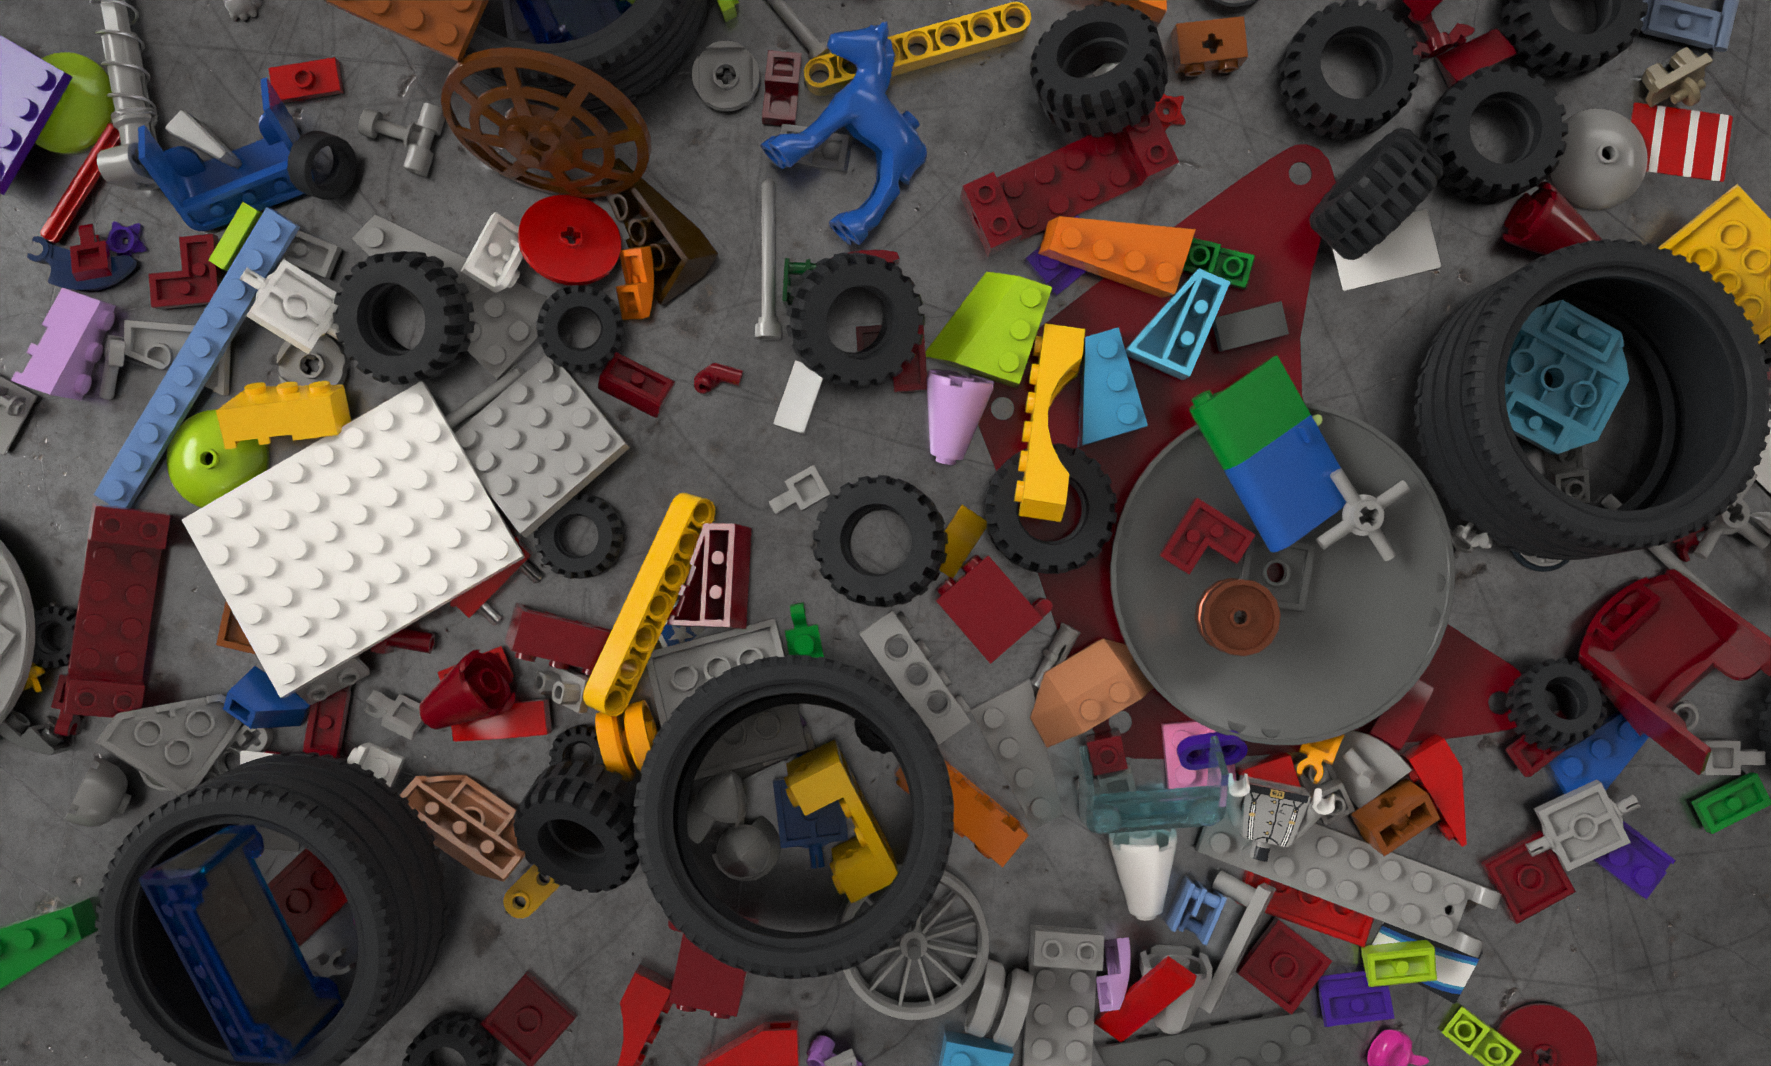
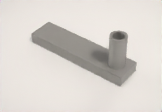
[1199,870,1276,1014]

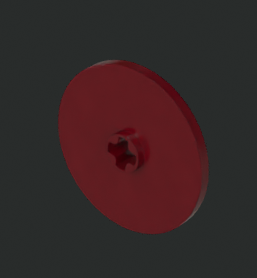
[1496,1003,1597,1066]

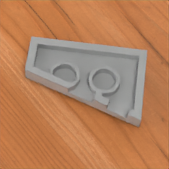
[124,320,231,396]

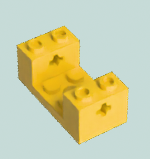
[784,739,899,904]

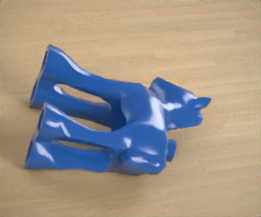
[760,21,927,245]

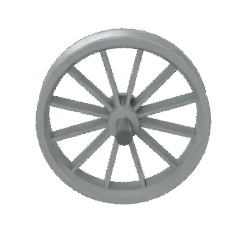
[841,864,989,1020]

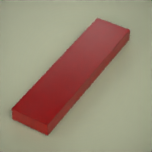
[1094,956,1197,1042]

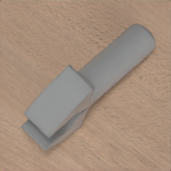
[99,335,125,400]

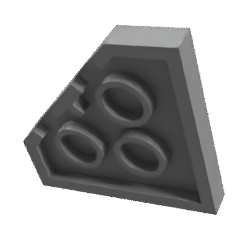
[95,694,242,795]

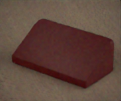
[1435,28,1517,88]
[598,352,675,418]

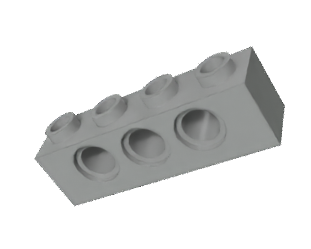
[859,609,972,745]

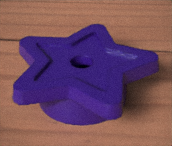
[106,221,147,257]

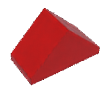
[1235,751,1301,787]

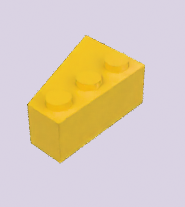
[216,381,351,449]

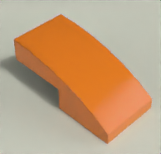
[615,246,654,320]

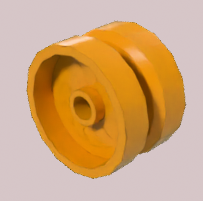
[595,700,658,782]

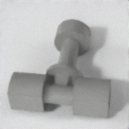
[358,103,445,177]

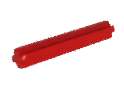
[40,123,121,243]

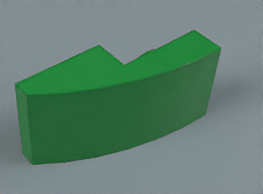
[1182,238,1255,290]

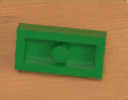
[1691,772,1771,834]

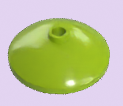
[35,52,115,154]
[167,410,270,508]

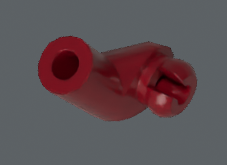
[694,363,744,394]

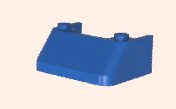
[138,77,314,231]

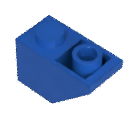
[223,666,310,729]

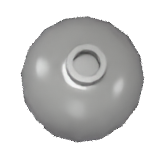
[64,756,132,827]

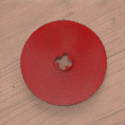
[518,195,621,285]

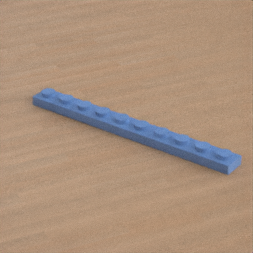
[93,207,300,508]

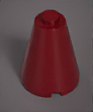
[1503,181,1602,255]
[419,650,515,730]

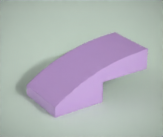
[1096,937,1130,1012]

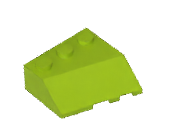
[925,271,1052,389]

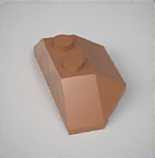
[1030,638,1154,748]
[399,775,526,882]

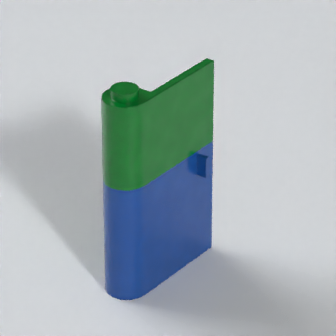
[1189,355,1346,553]

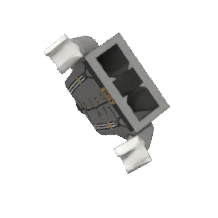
[1224,773,1335,862]

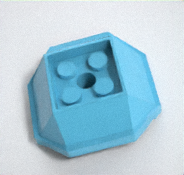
[1505,300,1629,455]

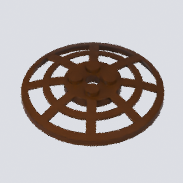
[441,47,652,198]

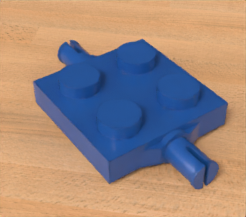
[773,752,849,869]

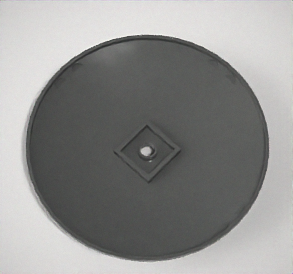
[1110,403,1455,745]

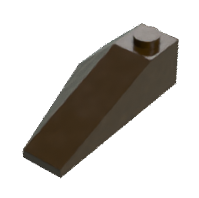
[601,158,718,305]

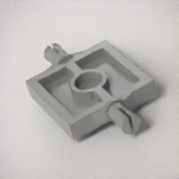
[1525,779,1641,872]

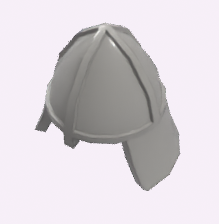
[687,771,748,844]
[712,815,781,881]

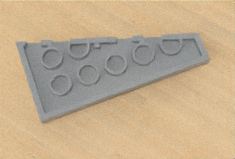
[351,215,548,380]

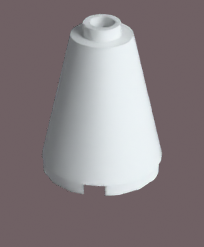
[1108,821,1177,921]

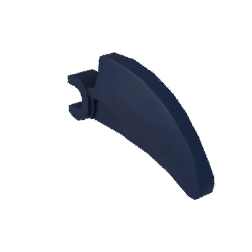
[27,236,137,292]

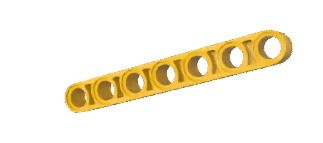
[804,2,1031,96]
[583,493,715,717]

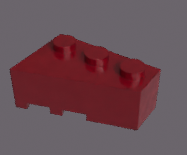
[667,523,752,629]
[505,603,612,676]

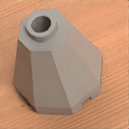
[1139,945,1213,1034]

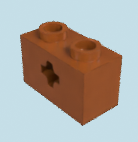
[1171,16,1248,77]
[1351,778,1440,857]

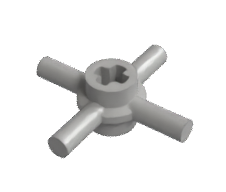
[1316,468,1410,561]
[1694,473,1771,560]

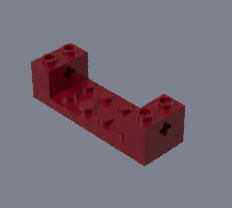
[960,108,1179,257]
[63,503,170,718]

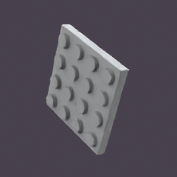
[455,355,630,538]
[647,618,809,781]

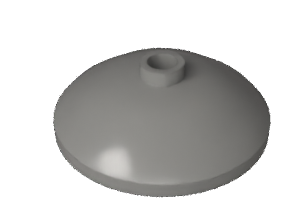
[1547,109,1648,210]

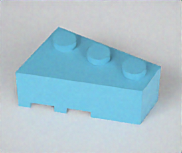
[1125,268,1230,380]

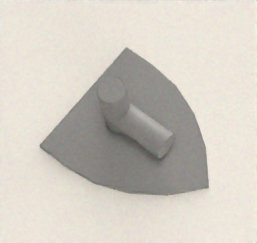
[1332,730,1412,808]

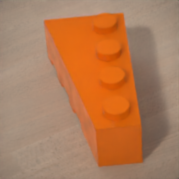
[1038,216,1196,298]
[894,759,1029,868]

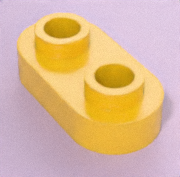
[503,864,560,918]

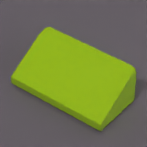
[208,202,262,272]
[1361,940,1437,987]

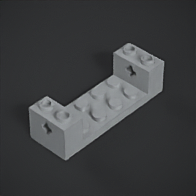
[1022,925,1104,1066]

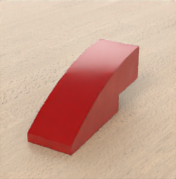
[451,698,552,741]

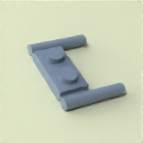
[1640,0,1739,52]

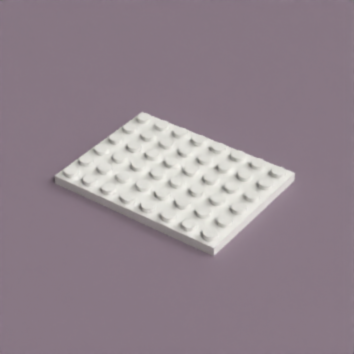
[182,381,525,698]

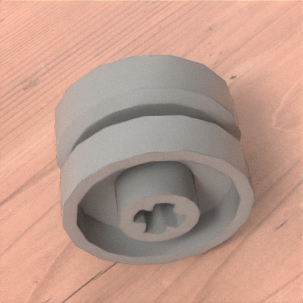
[964,959,1033,1047]

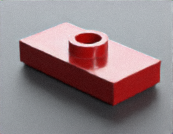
[268,57,344,103]

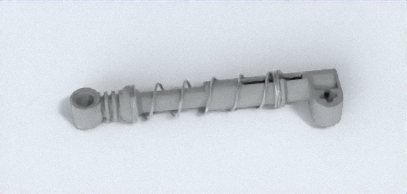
[89,0,159,191]

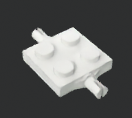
[239,259,344,354]

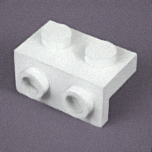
[461,212,525,293]

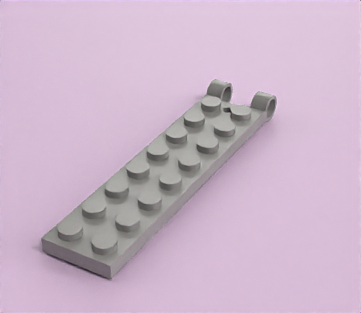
[1195,787,1502,958]

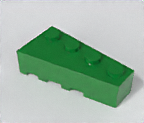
[0,898,98,991]

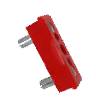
[450,535,543,626]

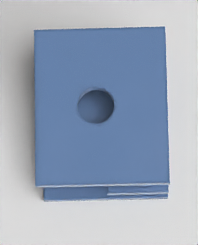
[1164,875,1227,946]

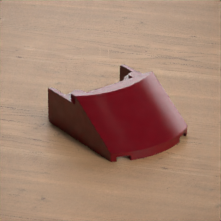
[1578,569,1771,775]

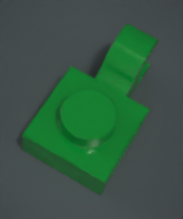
[785,602,824,658]

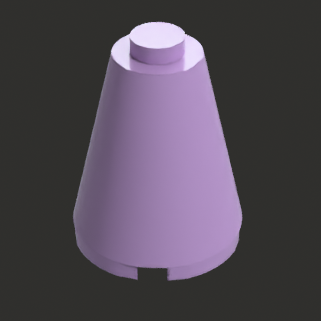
[926,369,994,465]

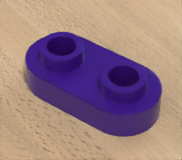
[1177,730,1248,770]

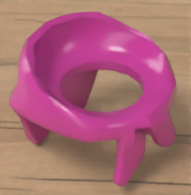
[1367,1029,1429,1066]

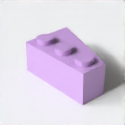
[11,288,115,400]

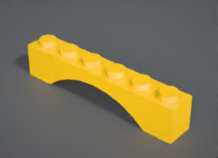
[1014,323,1085,522]

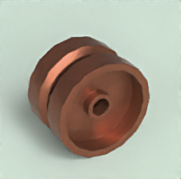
[1195,578,1281,656]

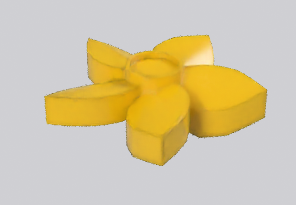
[23,662,45,692]

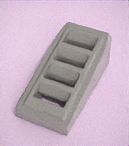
[165,110,242,169]

